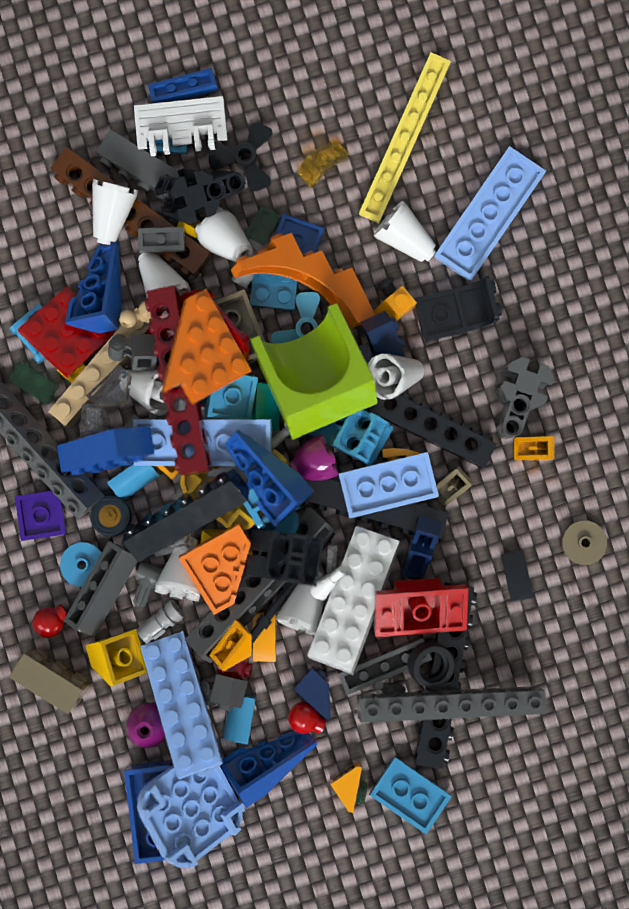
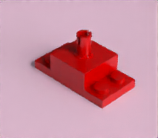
[374,578,468,637]

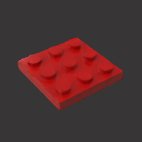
[18,286,115,378]

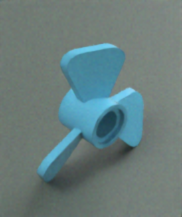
[271,292,320,344]

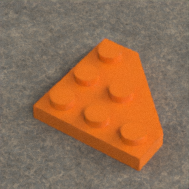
[179,522,251,615]

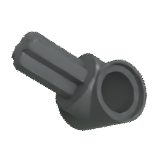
[133,561,163,607]

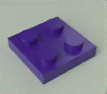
[15,491,68,541]

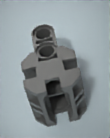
[495,357,554,439]

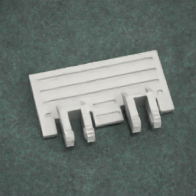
[134,96,227,156]

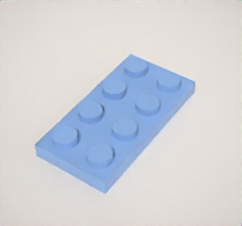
[339,452,439,518]

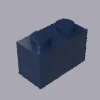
[361,311,406,357]

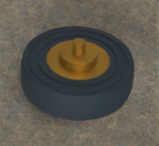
[90,496,132,537]

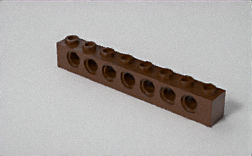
[51,147,212,278]

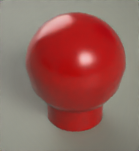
[32,604,68,638]
[288,702,326,734]

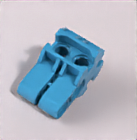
[308,410,393,466]

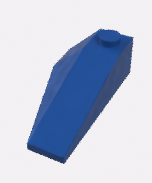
[65,241,122,333]
[225,430,314,526]
[220,731,318,808]

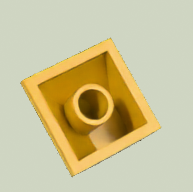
[85,629,148,687]

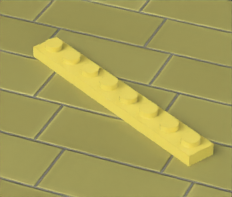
[359,52,451,224]

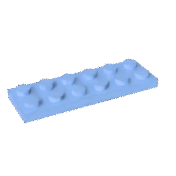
[434,146,546,282]
[133,419,272,466]
[140,631,223,779]

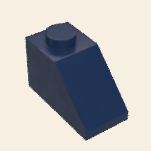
[294,666,331,720]

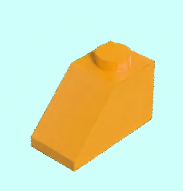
[374,286,417,322]

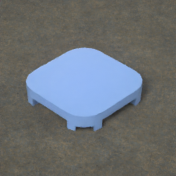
[137,765,245,868]

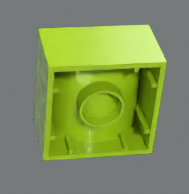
[250,303,377,440]

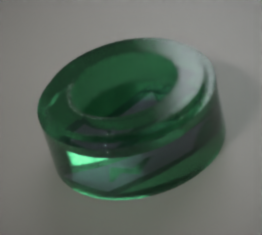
[355,780,367,805]

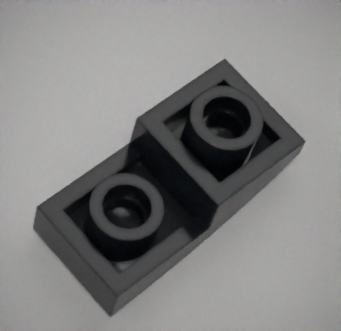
[501,550,533,602]

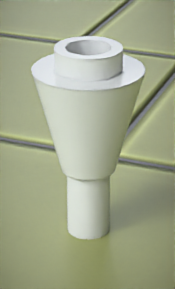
[309,566,346,600]

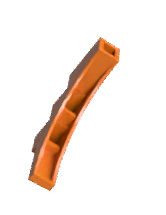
[231,233,375,330]

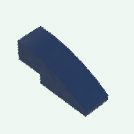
[400,516,442,580]

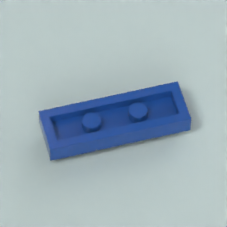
[148,68,218,104]

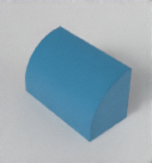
[107,464,161,500]
[222,694,256,744]

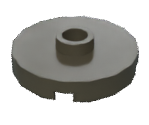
[561,520,607,565]

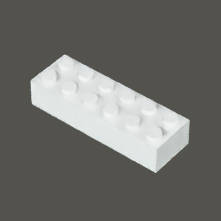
[308,526,400,675]

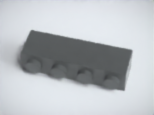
[96,129,179,203]
[64,541,138,637]
[337,636,432,695]

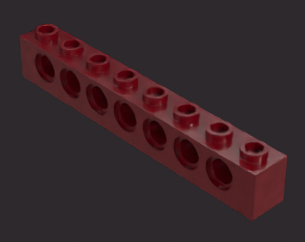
[145,285,213,476]

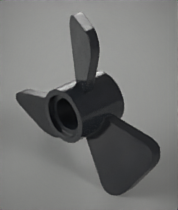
[209,123,273,192]

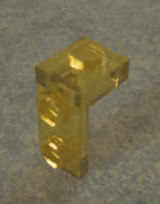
[297,139,349,188]

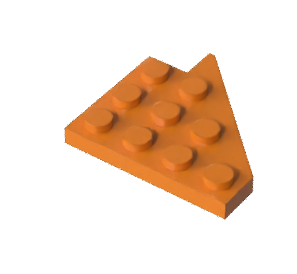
[162,289,251,404]

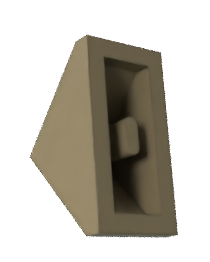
[436,466,474,507]

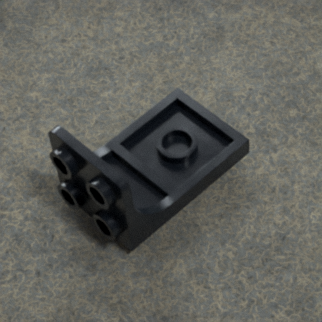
[414,275,502,343]

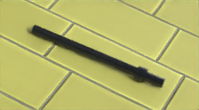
[250,532,335,643]

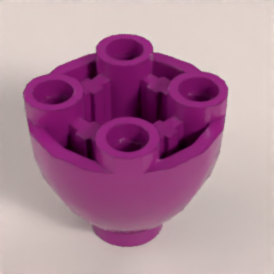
[288,434,338,481]
[126,702,166,749]

